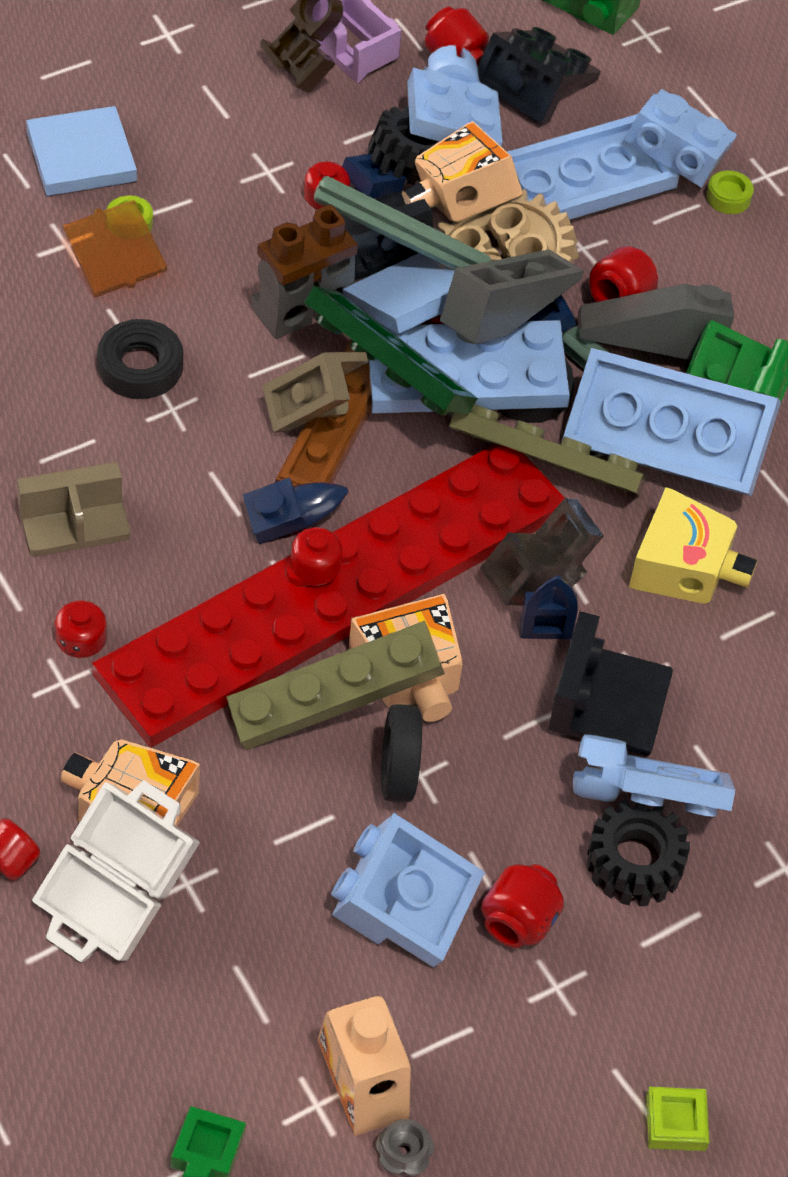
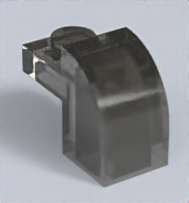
[480,498,604,606]

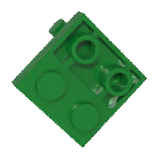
[686,320,788,405]

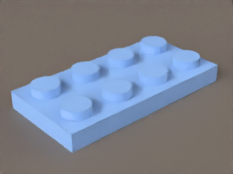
[507,114,679,220]
[369,320,569,413]
[562,348,781,497]

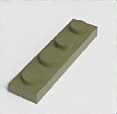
[449,404,646,496]
[227,621,445,750]

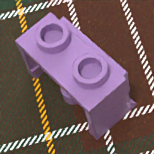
[312,0,401,84]

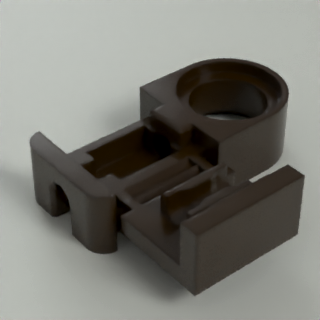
[260,0,343,93]

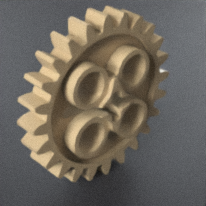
[438,189,579,303]

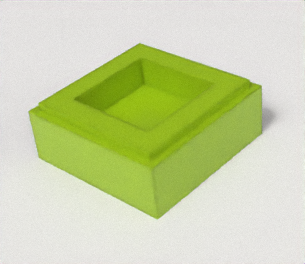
[646,1087,709,1151]

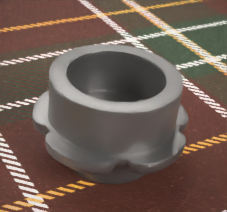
[376,1119,434,1176]

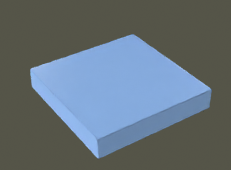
[26,106,137,196]
[342,253,454,334]

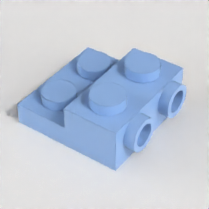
[624,89,737,188]
[331,813,485,968]

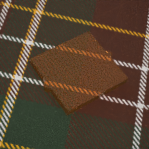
[62,200,167,298]

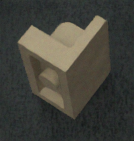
[262,352,368,432]
[17,462,130,557]

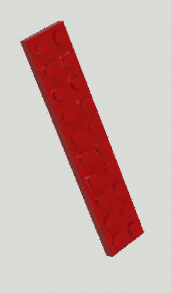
[92,444,569,748]

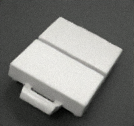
[32,780,199,962]

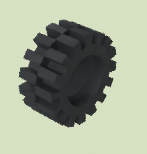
[368,106,440,185]
[587,800,690,906]

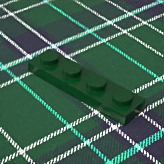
[304,286,478,416]

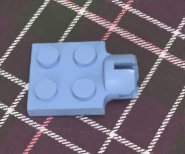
[407,45,503,146]
[573,735,735,817]

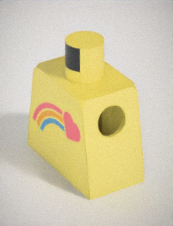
[629,487,758,604]

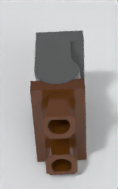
[251,205,358,340]

